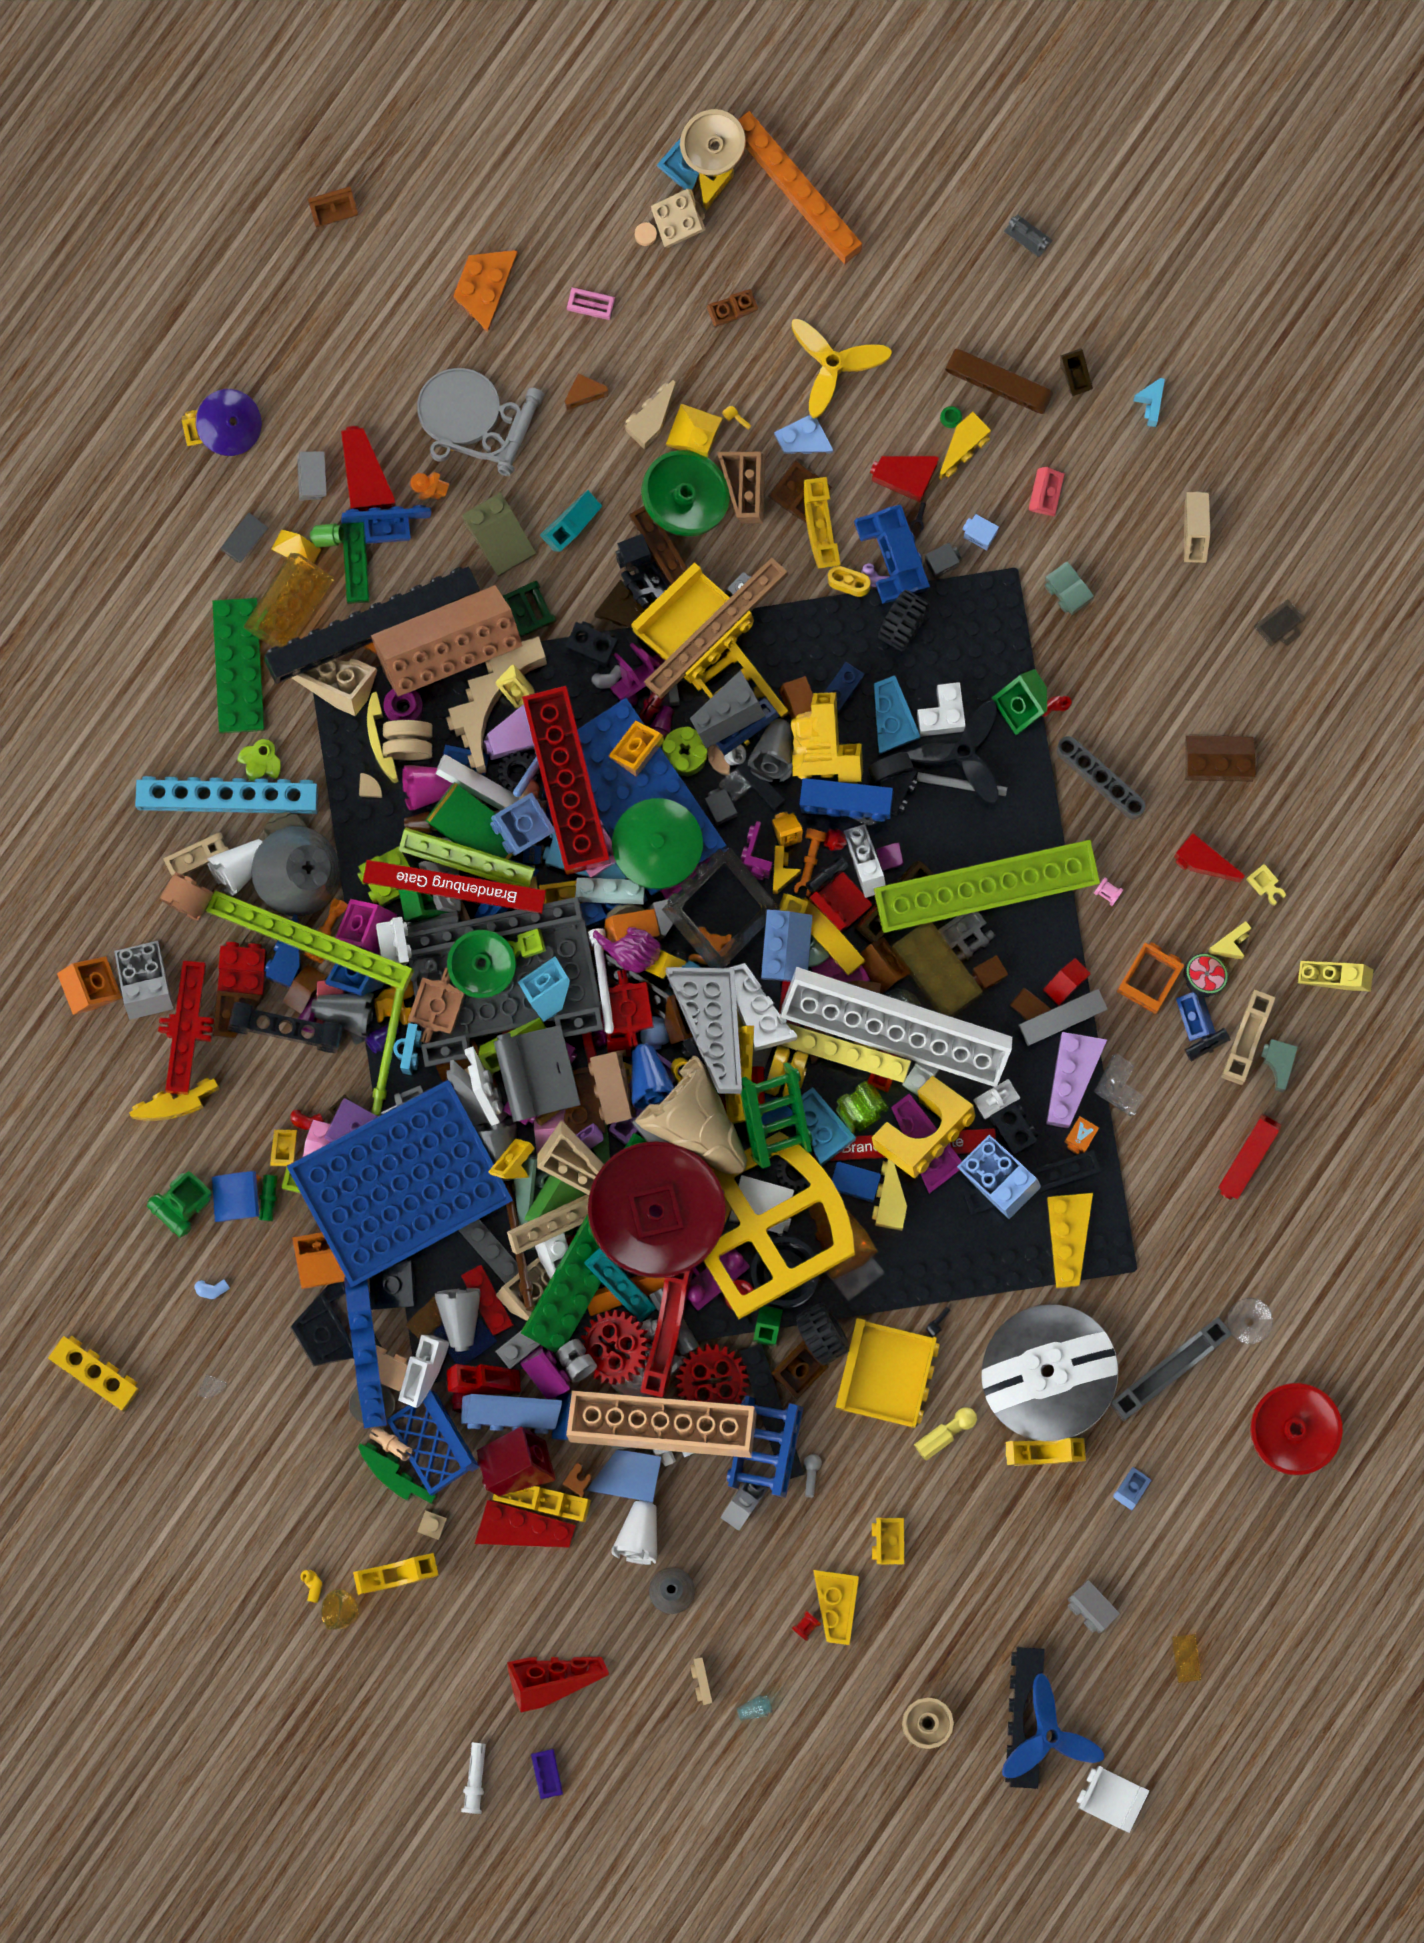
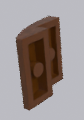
[768,460,832,523]

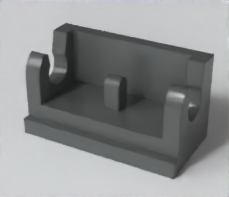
[220,513,268,563]

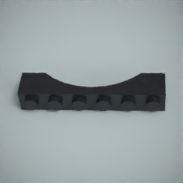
[1005,1647,1045,1789]

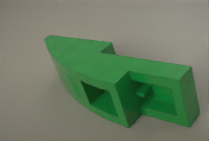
[358,1442,437,1505]

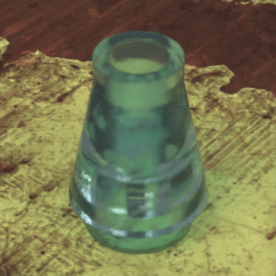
[737,1695,773,1721]

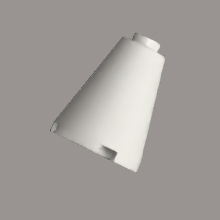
[207,839,263,896]
[612,1500,657,1565]

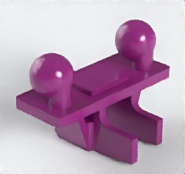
[610,643,665,707]
[687,1248,750,1310]

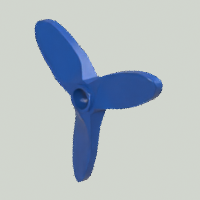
[1002,1673,1104,1778]

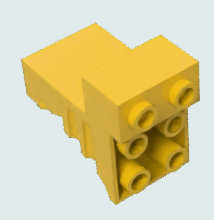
[791,692,863,784]

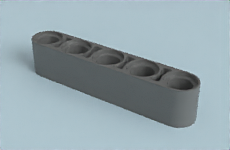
[1057,736,1145,820]

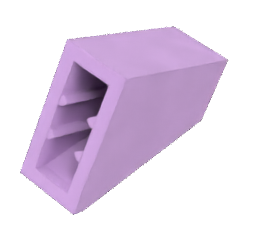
[483,704,535,760]

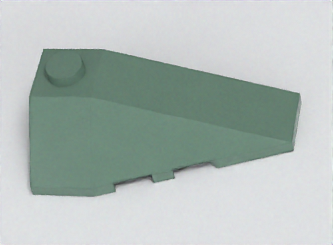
[514,1155,550,1250]

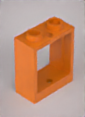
[1117,942,1184,1015]

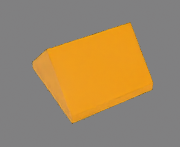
[609,720,664,777]

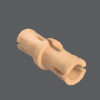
[370,1427,412,1461]

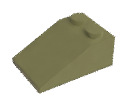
[462,492,536,577]

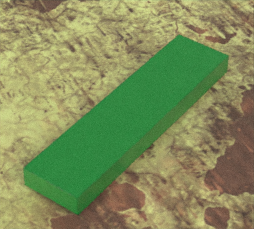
[341,515,370,604]

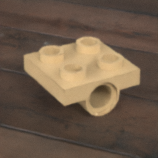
[651,189,705,248]

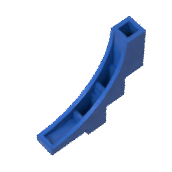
[344,1277,387,1428]

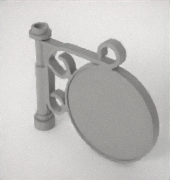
[417,368,545,476]

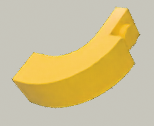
[1006,1438,1086,1466]
[353,1553,439,1595]

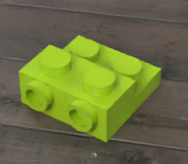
[357,846,410,907]

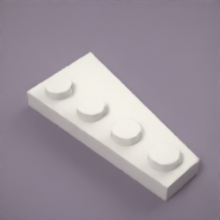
[729,963,798,1052]

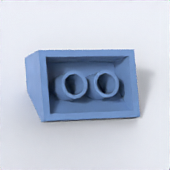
[761,910,812,982]

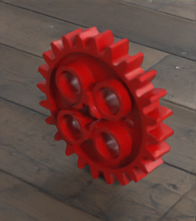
[581,1310,651,1385]
[675,1344,749,1404]

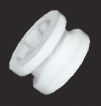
[724,745,746,765]

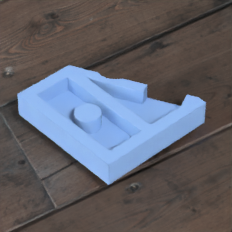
[774,415,833,454]

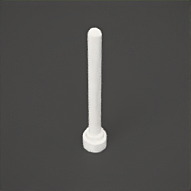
[587,929,614,1034]

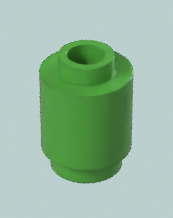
[310,523,345,548]

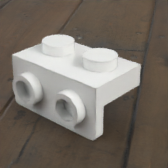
[376,917,412,966]

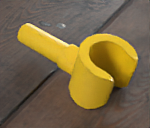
[722,406,752,430]

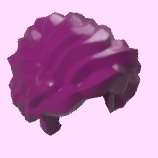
[593,927,661,973]

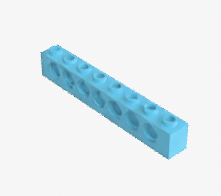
[135,776,318,814]

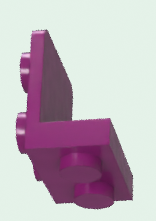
[740,821,772,880]

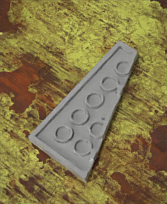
[665,967,742,1094]

